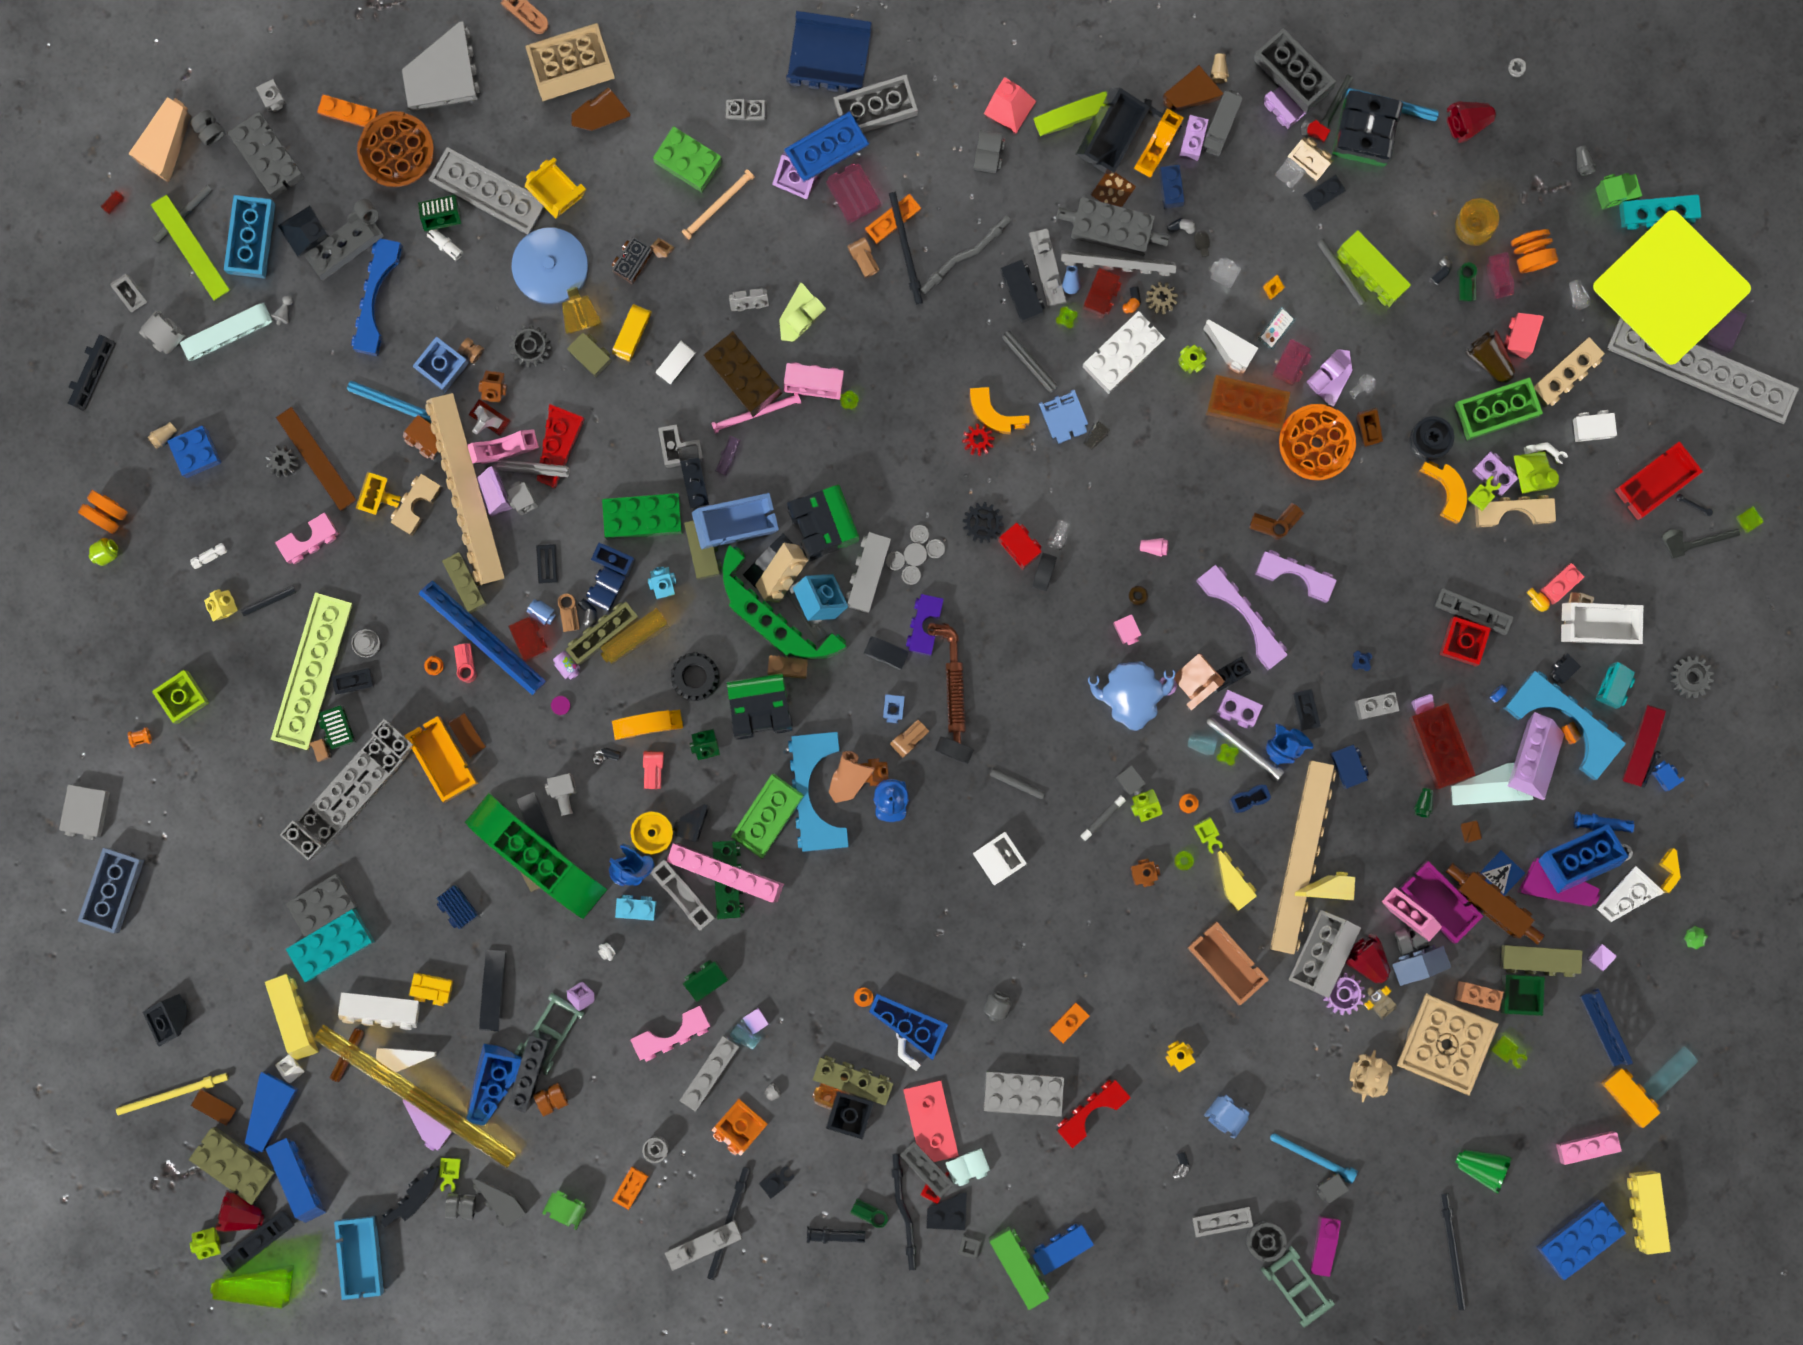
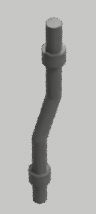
[920,215,1012,294]

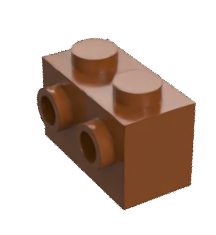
[403,415,439,460]

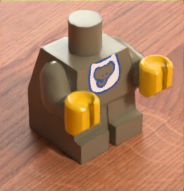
[1364,986,1397,1020]

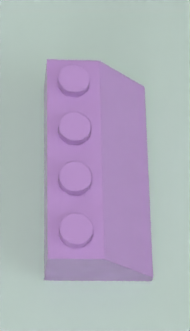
[1508,712,1564,800]

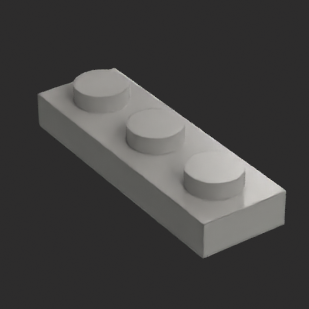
[1192,1207,1253,1237]

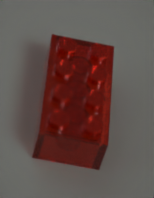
[1409,703,1476,790]

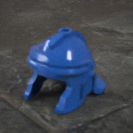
[1266,724,1314,765]
[873,779,909,822]
[609,844,654,886]

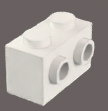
[1573,410,1617,442]

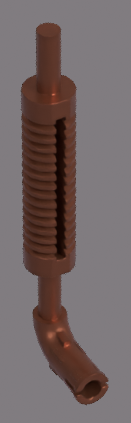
[927,623,965,743]

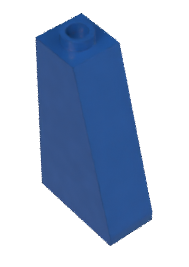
[245,1071,298,1153]

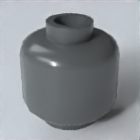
[984,991,1012,1022]

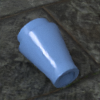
[1062,266,1081,294]

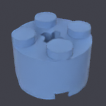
[1204,1095,1250,1138]

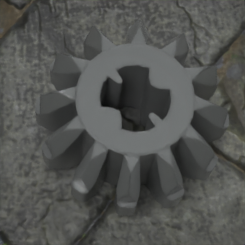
[266,445,298,478]

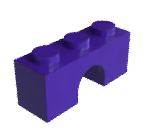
[906,594,943,656]

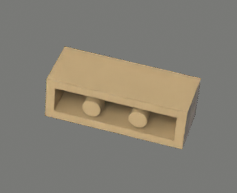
[756,543,808,603]

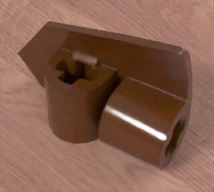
[571,88,631,131]

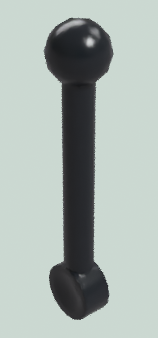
[1676,494,1713,516]
[1641,751,1662,788]

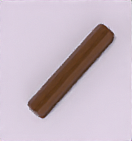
[330,1028,364,1082]

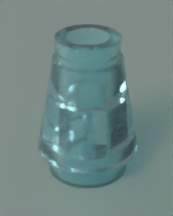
[1188,736,1217,756]
[729,1023,759,1050]

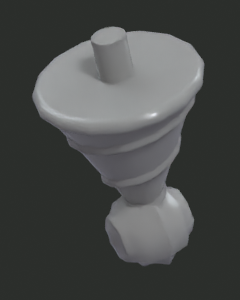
[271,296,293,325]

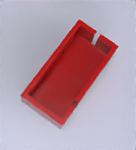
[1615,441,1703,520]

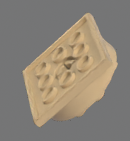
[1397,993,1499,1096]

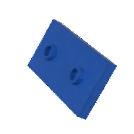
[784,111,869,183]

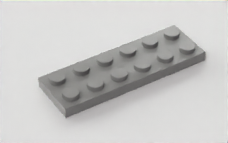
[429,147,545,235]
[1061,250,1176,276]

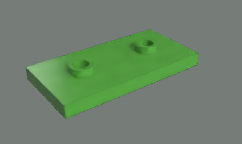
[731,773,805,859]

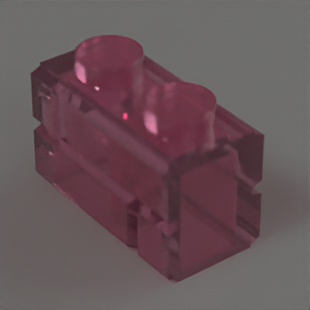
[1272,339,1312,385]

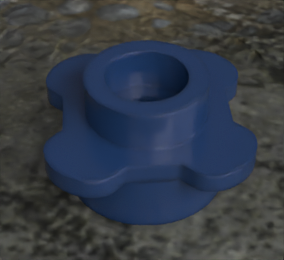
[1352,651,1372,671]

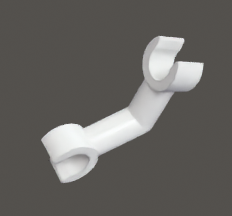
[1524,442,1568,465]
[896,1033,921,1071]

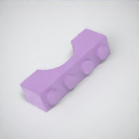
[1255,550,1336,603]

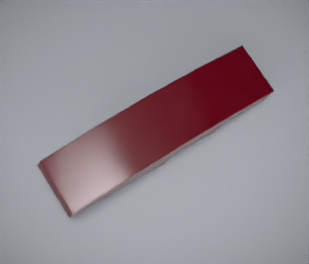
[1622,705,1666,787]

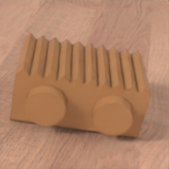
[768,655,808,679]

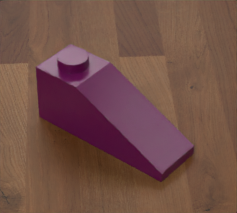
[1310,1216,1341,1277]

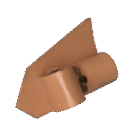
[829,751,875,803]

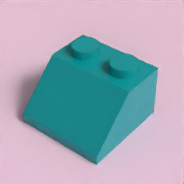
[1595,662,1635,709]

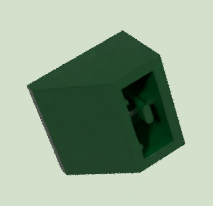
[682,960,729,1002]

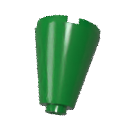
[1455,1150,1512,1194]

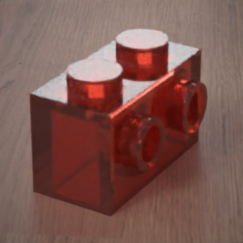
[508,617,548,662]

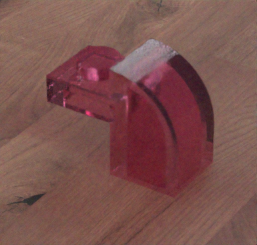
[1486,252,1514,299]

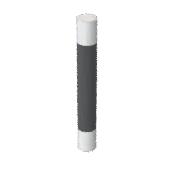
[1080,796,1126,841]

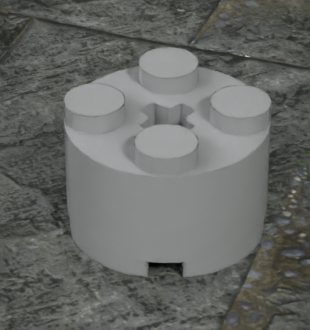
[139,310,186,354]

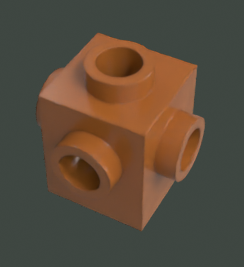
[479,370,507,402]
[861,758,889,786]
[1130,858,1160,887]

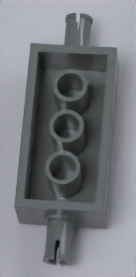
[1056,197,1170,256]

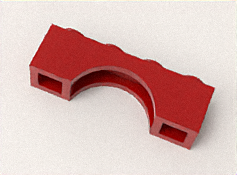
[1057,1079,1131,1149]

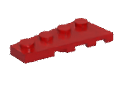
[536,404,585,489]

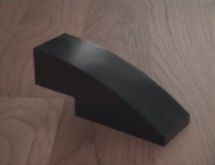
[516,792,558,849]

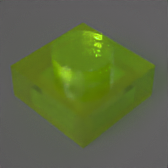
[1736,507,1764,533]

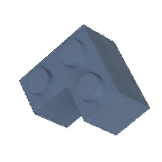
[1392,945,1451,986]

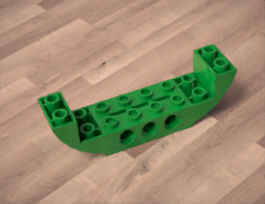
[723,545,847,660]
[465,793,608,919]

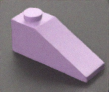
[403,1096,454,1151]

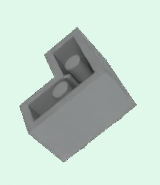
[658,424,704,468]

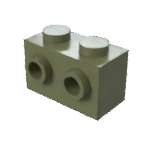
[567,333,612,377]

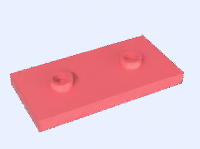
[903,1080,959,1162]

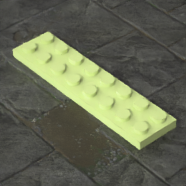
[271,593,353,750]

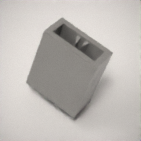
[59,785,110,840]

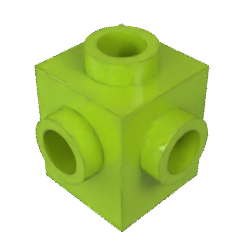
[1178,344,1207,374]
[1131,789,1163,823]
[190,1227,221,1260]

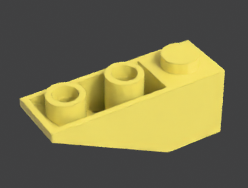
[1217,851,1257,911]

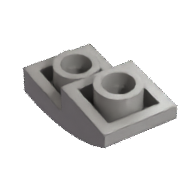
[726,99,767,121]

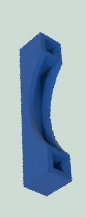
[351,238,403,356]

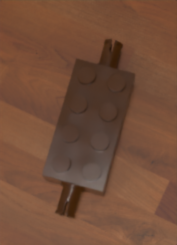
[1445,863,1545,944]

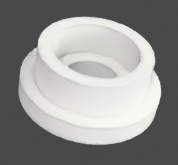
[598,942,616,961]

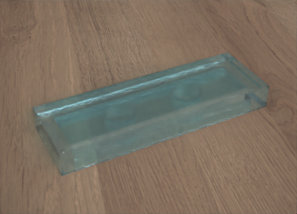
[1642,1047,1698,1101]

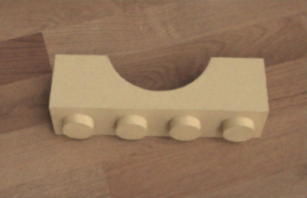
[1475,495,1556,527]

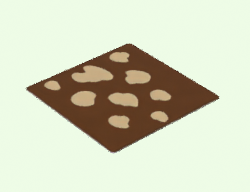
[1091,172,1136,207]

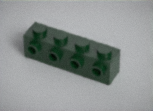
[712,841,744,919]

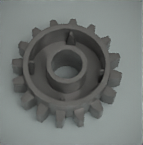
[509,325,551,368]
[1670,656,1714,698]

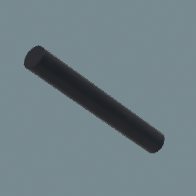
[241,586,296,616]

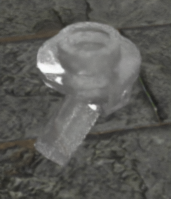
[1350,374,1376,397]

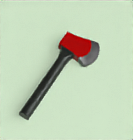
[1301,75,1353,142]

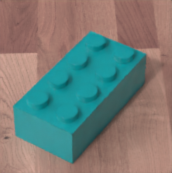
[285,909,375,982]

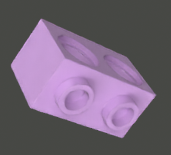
[1180,115,1209,161]
[1472,452,1518,497]
[1217,690,1263,729]

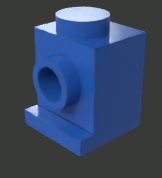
[1652,760,1685,791]

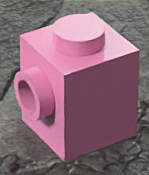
[1113,614,1141,646]

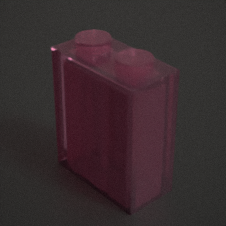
[826,164,881,225]

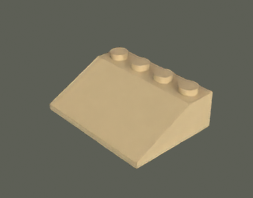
[525,23,615,101]

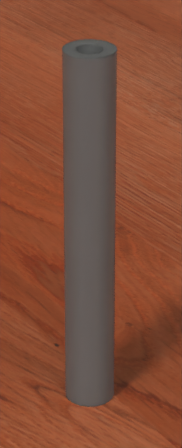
[990,769,1045,799]

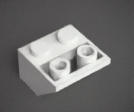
[973,832,1026,885]

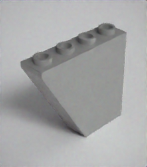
[402,21,480,111]

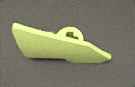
[779,283,826,342]

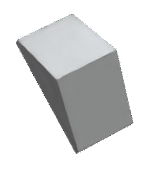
[110,274,147,313]

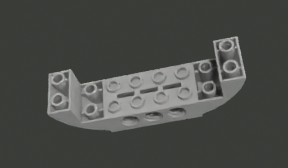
[280,719,413,861]

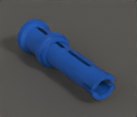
[1574,811,1634,833]

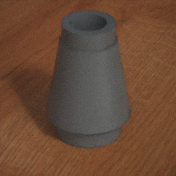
[1576,146,1596,176]

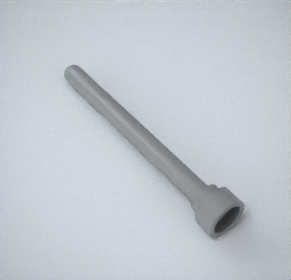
[1207,718,1285,782]

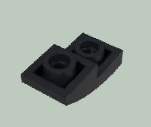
[863,636,909,670]
[1215,657,1251,693]

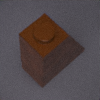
[1163,65,1224,112]

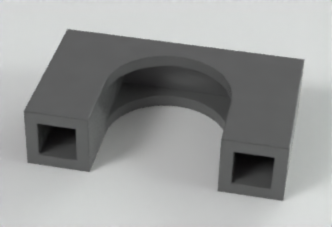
[1201,90,1243,156]

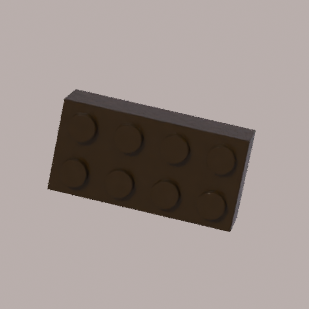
[703,331,783,417]

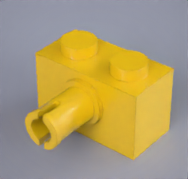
[356,472,401,515]

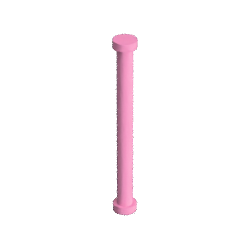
[711,393,801,434]

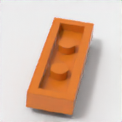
[317,94,378,127]
[865,194,921,245]

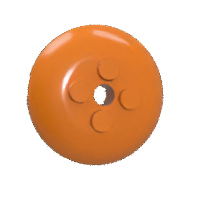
[1279,404,1356,480]

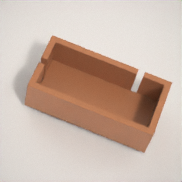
[1187,922,1269,1005]

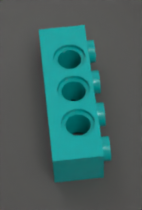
[1619,195,1701,230]

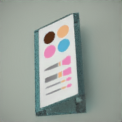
[1257,307,1295,350]

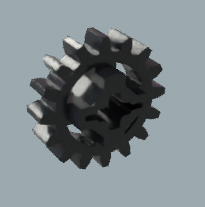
[962,502,1004,544]

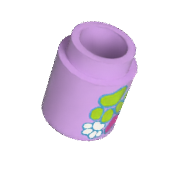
[553,651,580,680]

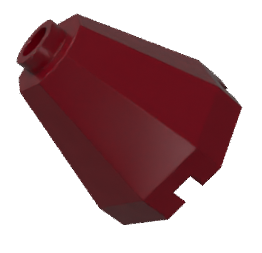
[1447,101,1496,143]
[1345,934,1391,983]
[215,1190,264,1232]

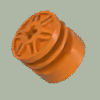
[1511,229,1559,273]

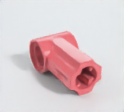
[454,644,477,683]
[643,751,664,789]

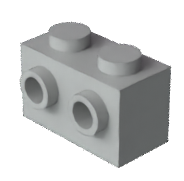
[506,481,538,516]

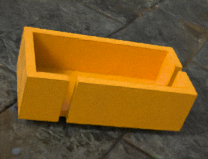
[404,716,479,803]

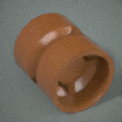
[533,1083,569,1117]

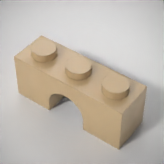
[391,474,443,536]

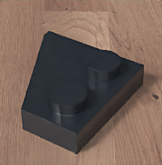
[926,1192,967,1230]

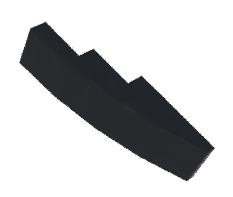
[479,950,506,1032]

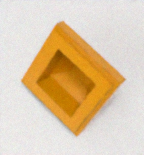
[1263,275,1285,300]

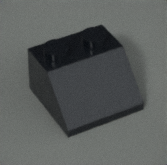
[826,1091,874,1140]

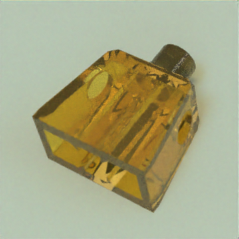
[562,287,602,334]

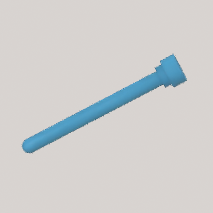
[1270,1134,1358,1184]

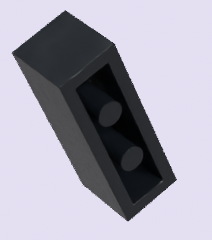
[1000,260,1045,323]
[678,445,709,508]

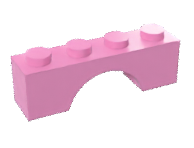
[630,1005,711,1062]

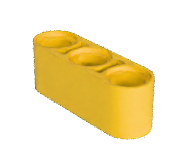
[612,304,651,362]

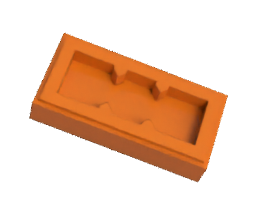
[1049,1002,1090,1043]
[612,1166,648,1210]

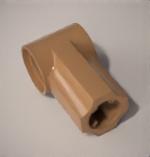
[847,237,880,278]
[558,594,580,632]
[890,720,929,758]

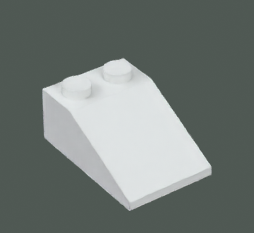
[1203,319,1258,374]

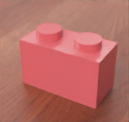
[1539,563,1584,605]

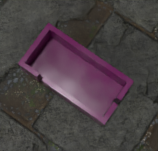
[1398,861,1483,944]

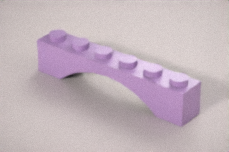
[1196,565,1287,670]

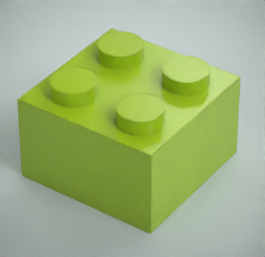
[152,670,209,724]

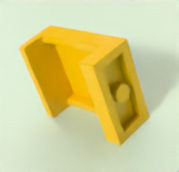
[524,157,586,219]

